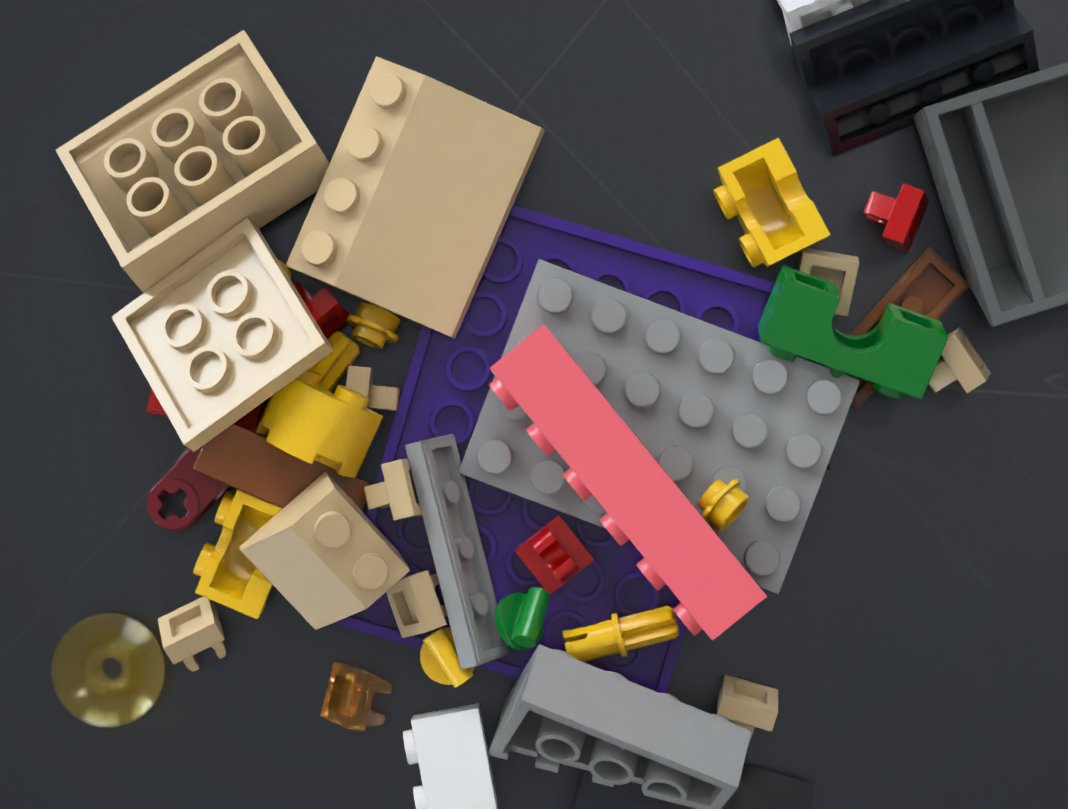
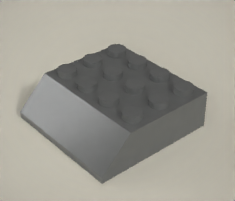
[914,62,1068,327]

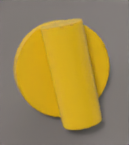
[420,627,475,688]

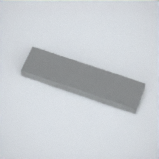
[405,434,509,669]

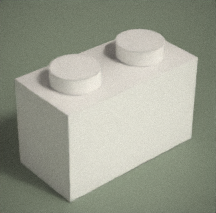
[403,703,499,809]

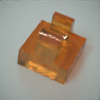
[320,662,392,732]

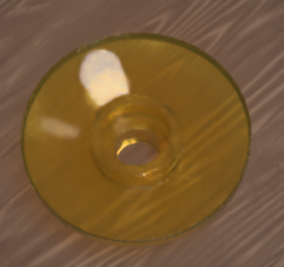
[51,613,165,727]

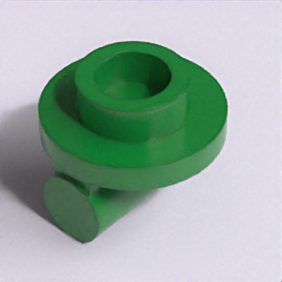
[495,587,550,650]

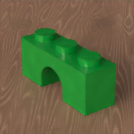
[757,264,948,400]

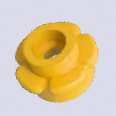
[346,302,401,350]
[697,479,750,532]

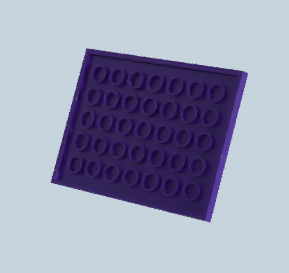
[333,205,775,693]

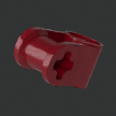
[147,447,233,532]

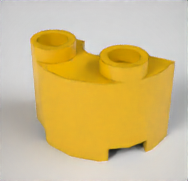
[713,138,831,268]
[255,368,383,478]
[193,489,283,620]

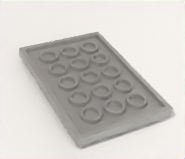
[458,259,860,594]

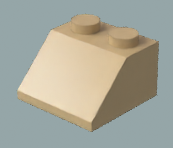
[239,471,410,630]

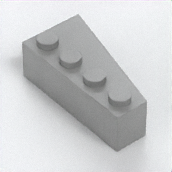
[488,644,751,809]

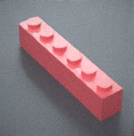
[489,324,767,641]

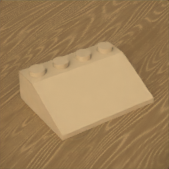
[56,30,330,293]
[285,56,545,339]

